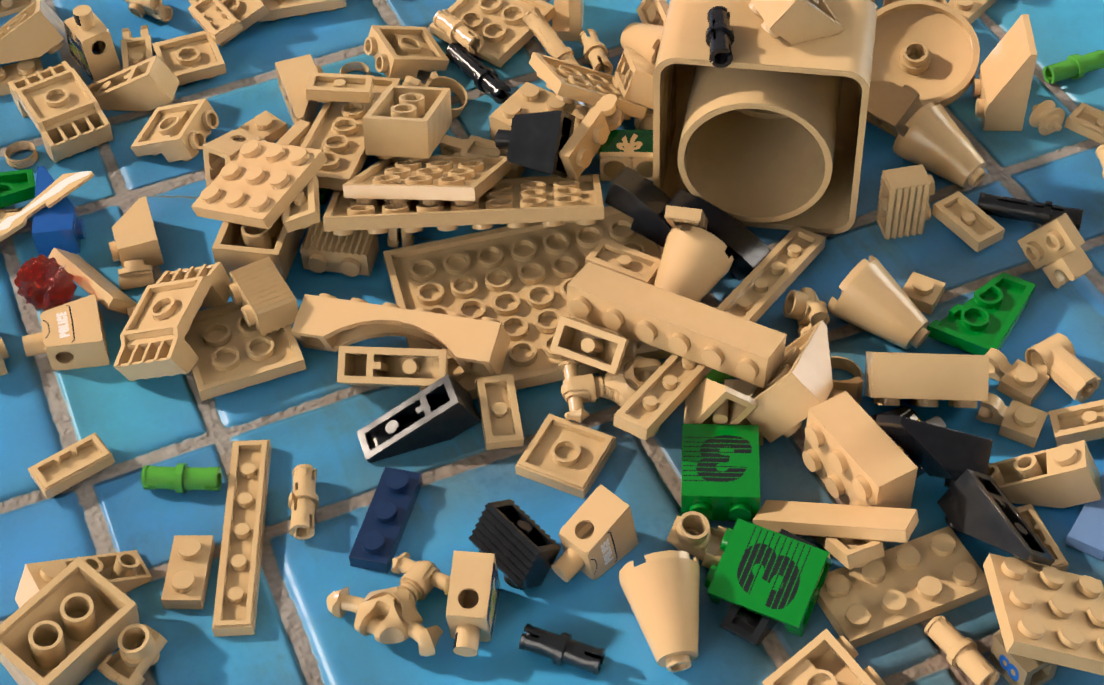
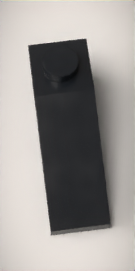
[357,374,481,463]
[876,414,993,488]
[937,469,1055,566]

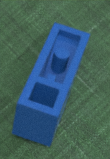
[32,166,86,258]

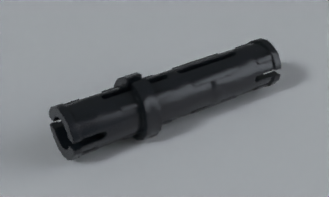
[446,43,511,104]
[977,192,1084,231]

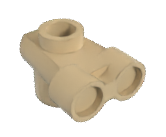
[124,0,173,22]
[783,287,830,337]
[666,511,727,569]
[97,623,167,685]

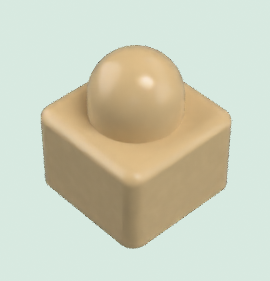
[653,0,877,234]

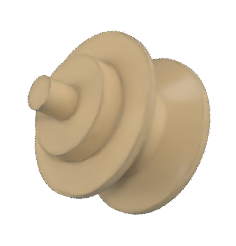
[1029,100,1065,136]

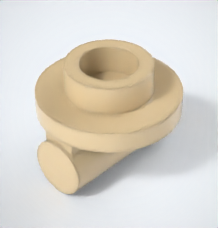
[118,259,156,290]

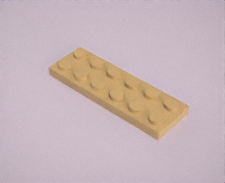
[300,76,401,191]

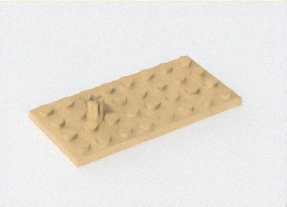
[323,174,604,248]

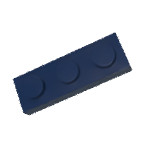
[349,467,423,573]

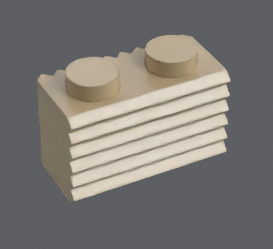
[876,164,935,240]
[300,221,379,277]
[228,256,299,336]

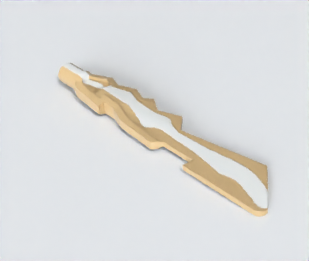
[0,171,94,242]

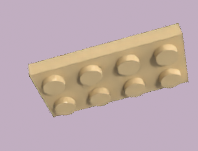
[817,526,990,648]

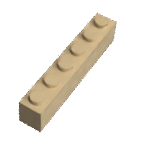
[566,262,787,388]

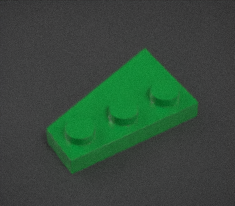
[927,272,1036,355]

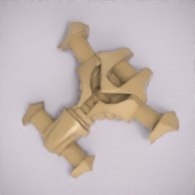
[557,335,661,437]
[326,552,450,657]

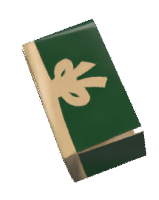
[598,130,653,181]

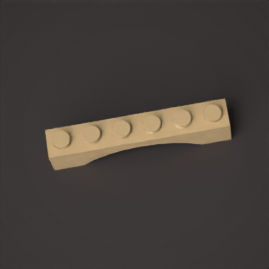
[291,293,511,376]

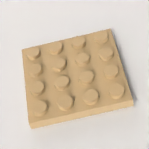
[343,155,512,206]

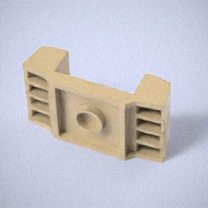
[7,60,114,163]
[113,261,232,382]

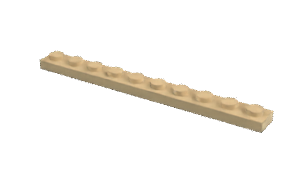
[613,226,826,441]

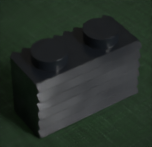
[468,499,561,590]

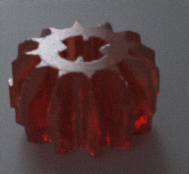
[14,254,77,311]

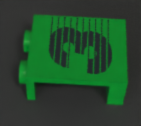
[681,424,760,522]
[705,518,832,637]

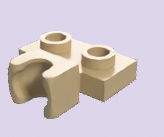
[1017,213,1093,289]

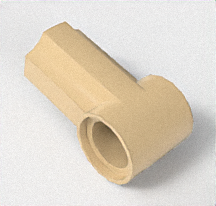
[1025,333,1101,403]

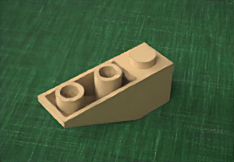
[987,440,1102,508]
[15,550,152,608]

